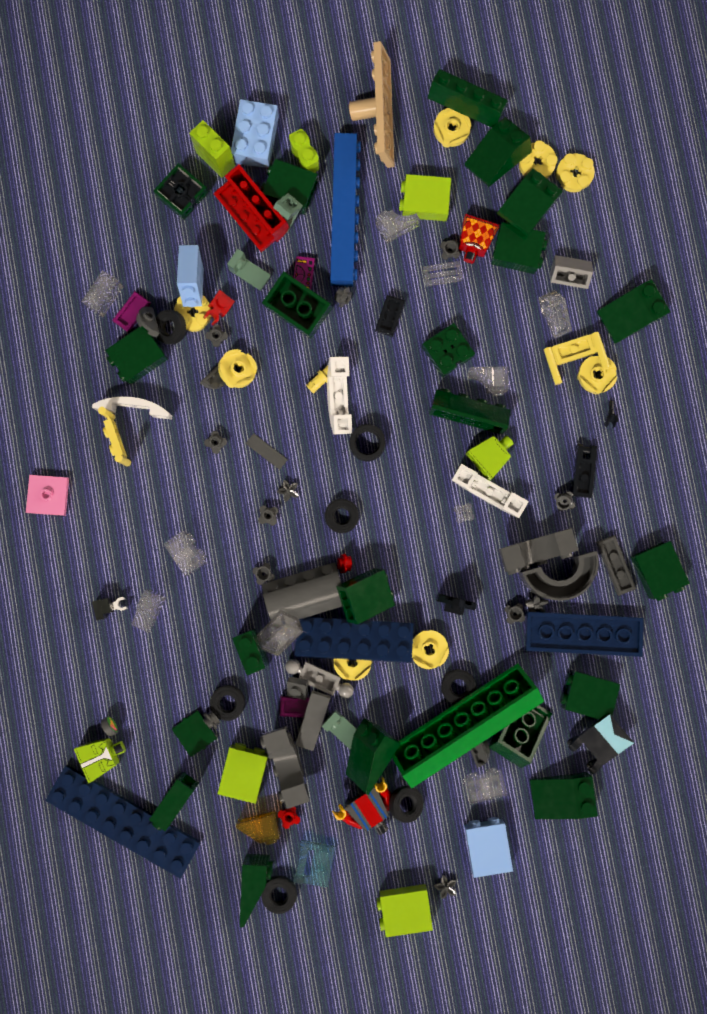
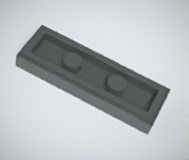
[596,535,637,596]
[295,690,331,751]

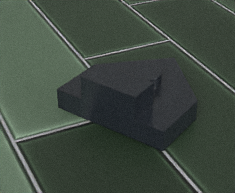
[436,594,477,615]

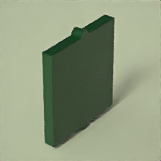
[172,710,217,757]

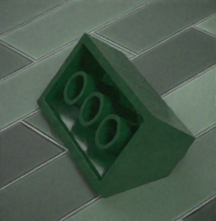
[428,69,509,127]
[429,388,510,435]

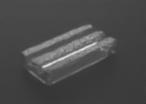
[422,261,463,286]

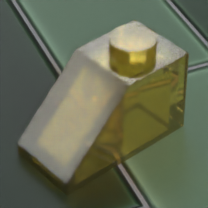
[236,811,281,845]

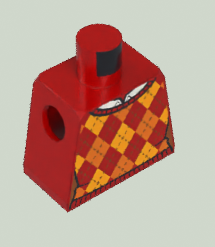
[459,214,499,264]

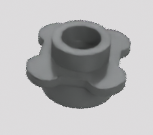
[440,240,460,260]
[334,287,352,308]
[205,325,228,347]
[204,431,227,454]
[554,491,576,511]
[258,506,278,526]
[252,563,275,585]
[504,603,525,624]
[203,711,221,729]

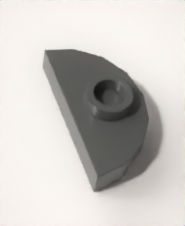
[136,307,160,338]
[200,366,226,389]
[470,740,490,768]

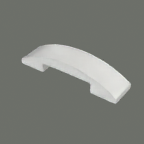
[327,357,352,434]
[92,397,172,420]
[452,464,529,518]

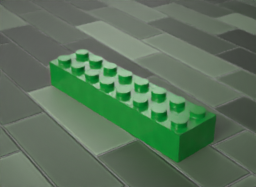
[392,663,545,789]

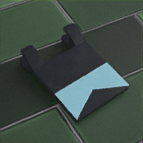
[567,713,634,774]

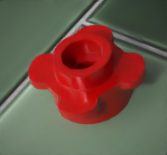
[337,554,352,573]
[278,807,300,829]

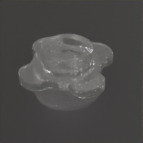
[453,503,474,523]

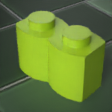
[289,129,319,173]

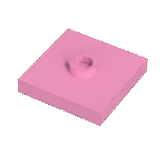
[26,475,69,516]

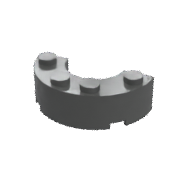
[498,528,579,575]
[518,551,599,601]
[260,726,310,809]

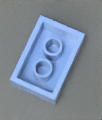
[231,99,279,169]

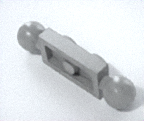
[285,659,354,698]

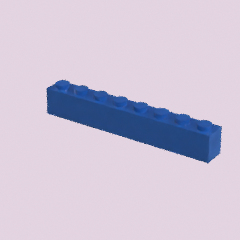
[330,133,361,287]

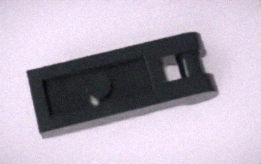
[572,443,597,498]

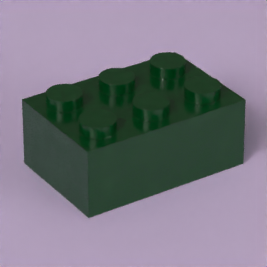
[262,271,332,339]

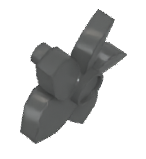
[276,480,298,503]
[525,594,548,613]
[434,874,457,899]

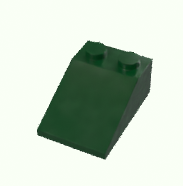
[464,117,532,187]
[497,169,563,236]
[597,279,671,344]
[489,705,552,768]
[346,718,400,795]
[529,772,598,819]
[239,854,273,927]

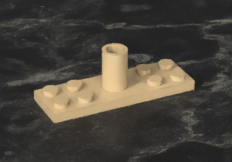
[349,41,395,168]

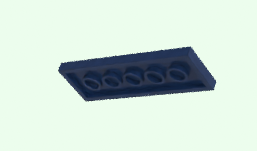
[525,612,644,657]
[295,617,414,663]

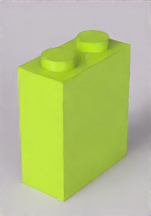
[189,120,235,178]
[399,174,451,221]
[218,743,268,804]
[376,884,433,937]

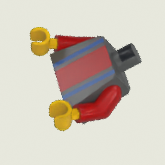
[332,777,391,835]

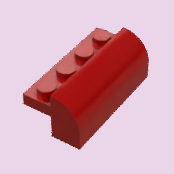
[213,164,289,253]

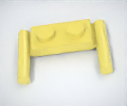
[544,332,611,385]
[98,407,131,467]

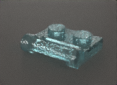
[293,840,335,888]

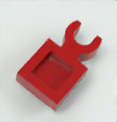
[203,290,235,325]

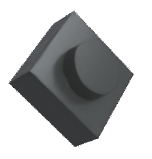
[287,677,308,700]

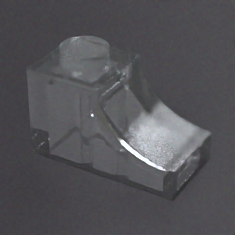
[376,209,420,244]
[538,290,572,338]
[468,366,509,396]
[131,589,166,633]

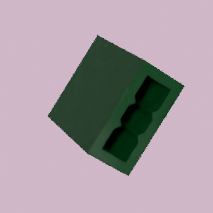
[261,159,318,215]
[491,222,548,274]
[105,326,168,385]
[630,541,690,601]
[336,568,395,624]
[232,629,269,676]
[560,670,621,719]
[149,772,199,831]

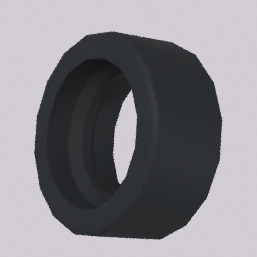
[349,424,386,462]

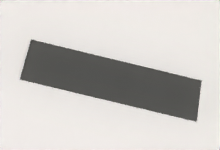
[246,433,288,470]

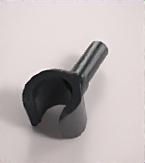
[604,400,619,428]

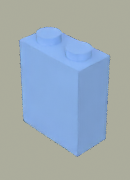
[177,245,204,307]
[464,817,513,878]

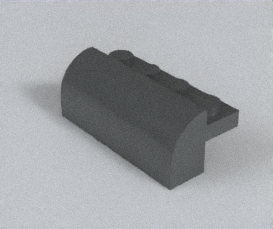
[262,562,342,627]

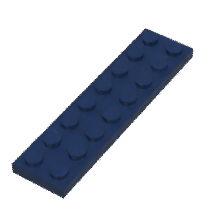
[45,765,201,879]

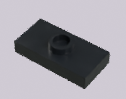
[375,295,405,337]

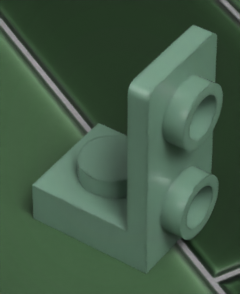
[273,193,303,233]
[227,249,271,291]
[322,709,357,750]

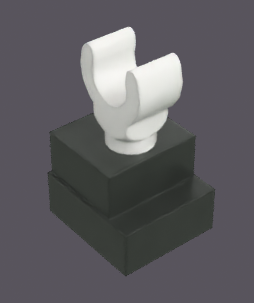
[92,597,128,620]

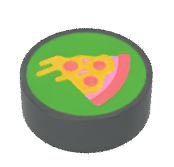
[101,716,118,737]

